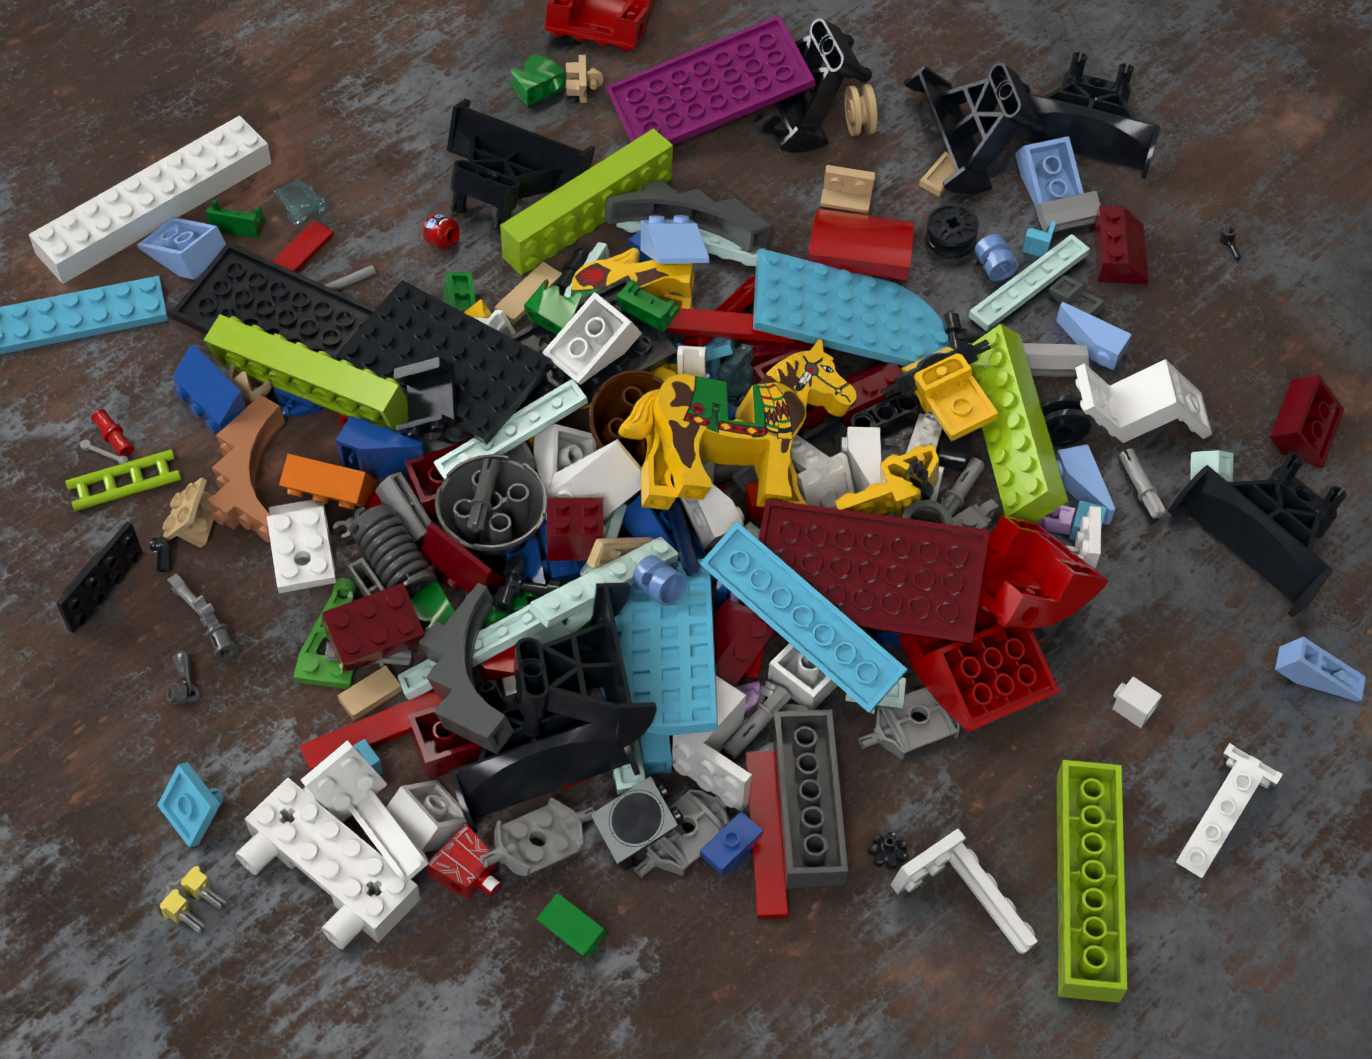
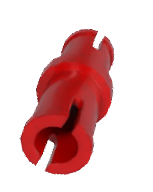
[91,409,134,457]

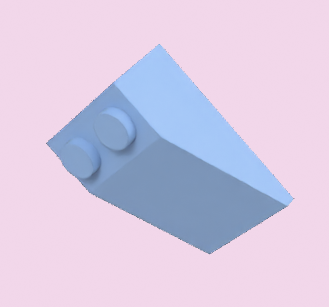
[1015,136,1084,207]
[640,215,709,264]
[137,217,226,280]

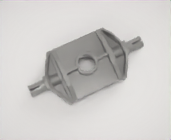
[858,687,960,759]
[634,789,729,878]
[480,798,595,876]

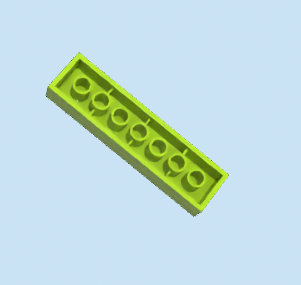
[500,128,673,275]
[203,315,408,433]
[969,323,1068,522]
[1057,760,1127,1003]

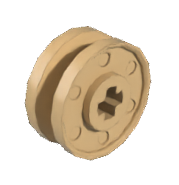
[845,84,877,136]

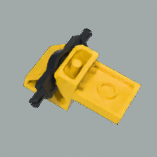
[881,339,999,442]
[835,444,939,518]

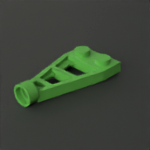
[293,578,357,689]

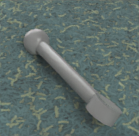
[80,440,129,464]

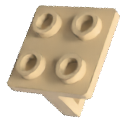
[820,165,875,214]
[163,477,214,548]

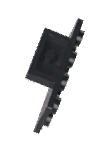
[57,521,142,633]

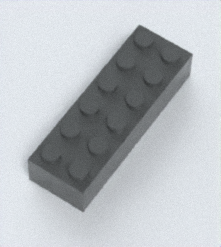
[772,710,848,888]

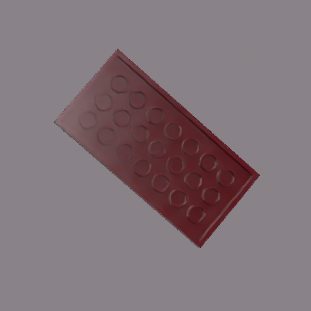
[747,499,991,645]

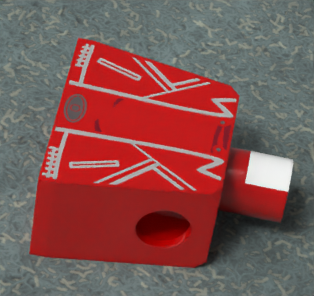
[427,824,502,899]

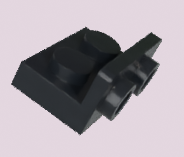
[799,415,847,457]

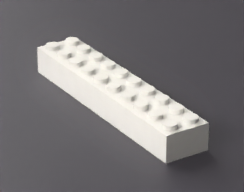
[29,115,271,284]

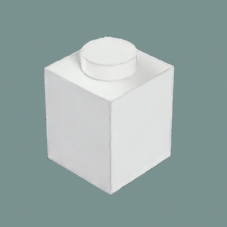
[1112,677,1162,728]

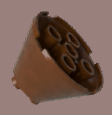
[589,370,665,468]

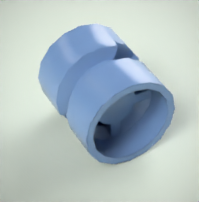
[974,234,1019,281]
[632,555,686,606]

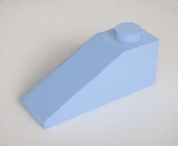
[1056,302,1132,370]
[1056,444,1115,525]
[1275,637,1366,702]

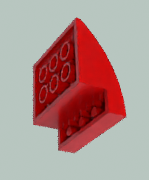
[808,208,914,281]
[897,607,1060,731]

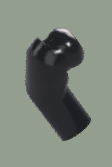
[150,536,172,572]

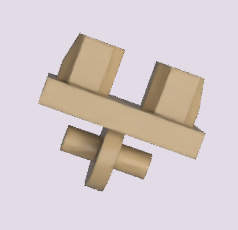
[566,55,604,103]

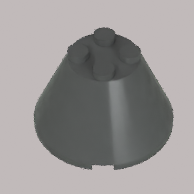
[435,454,547,561]

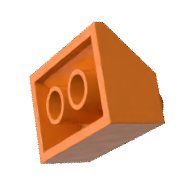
[279,454,378,510]

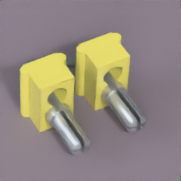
[160,866,226,933]

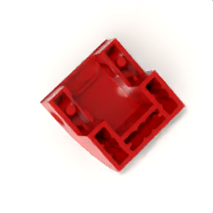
[545,0,656,51]
[979,515,1109,628]

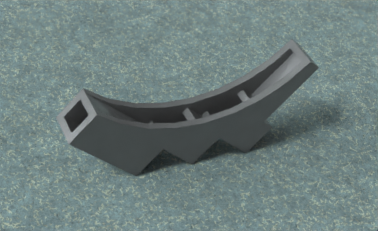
[604,180,771,252]
[419,583,514,754]

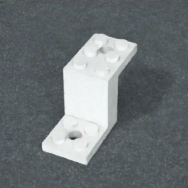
[1075,359,1212,443]
[267,500,336,593]
[672,676,752,812]

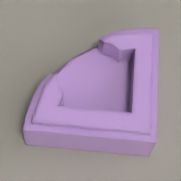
[735,681,760,715]

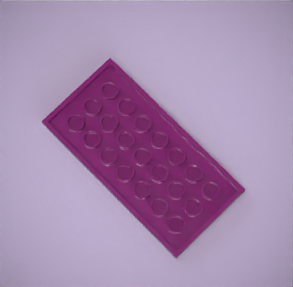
[605,15,816,145]

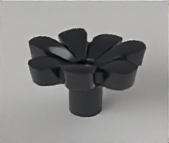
[868,832,907,869]

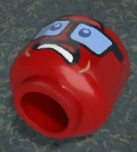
[422,213,460,249]

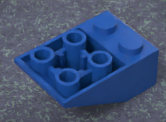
[336,416,425,479]

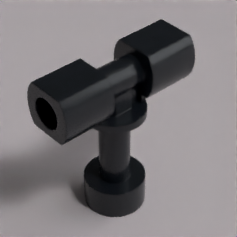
[942,313,995,349]
[493,556,564,614]

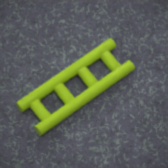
[65,449,181,512]

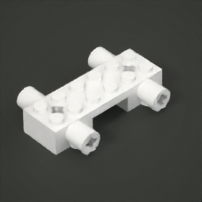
[235,778,429,949]

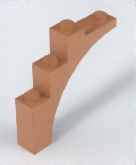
[208,395,285,542]

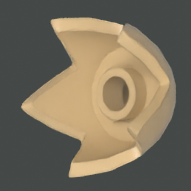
[228,363,272,406]

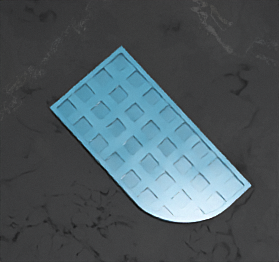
[753,248,949,367]
[600,558,718,735]

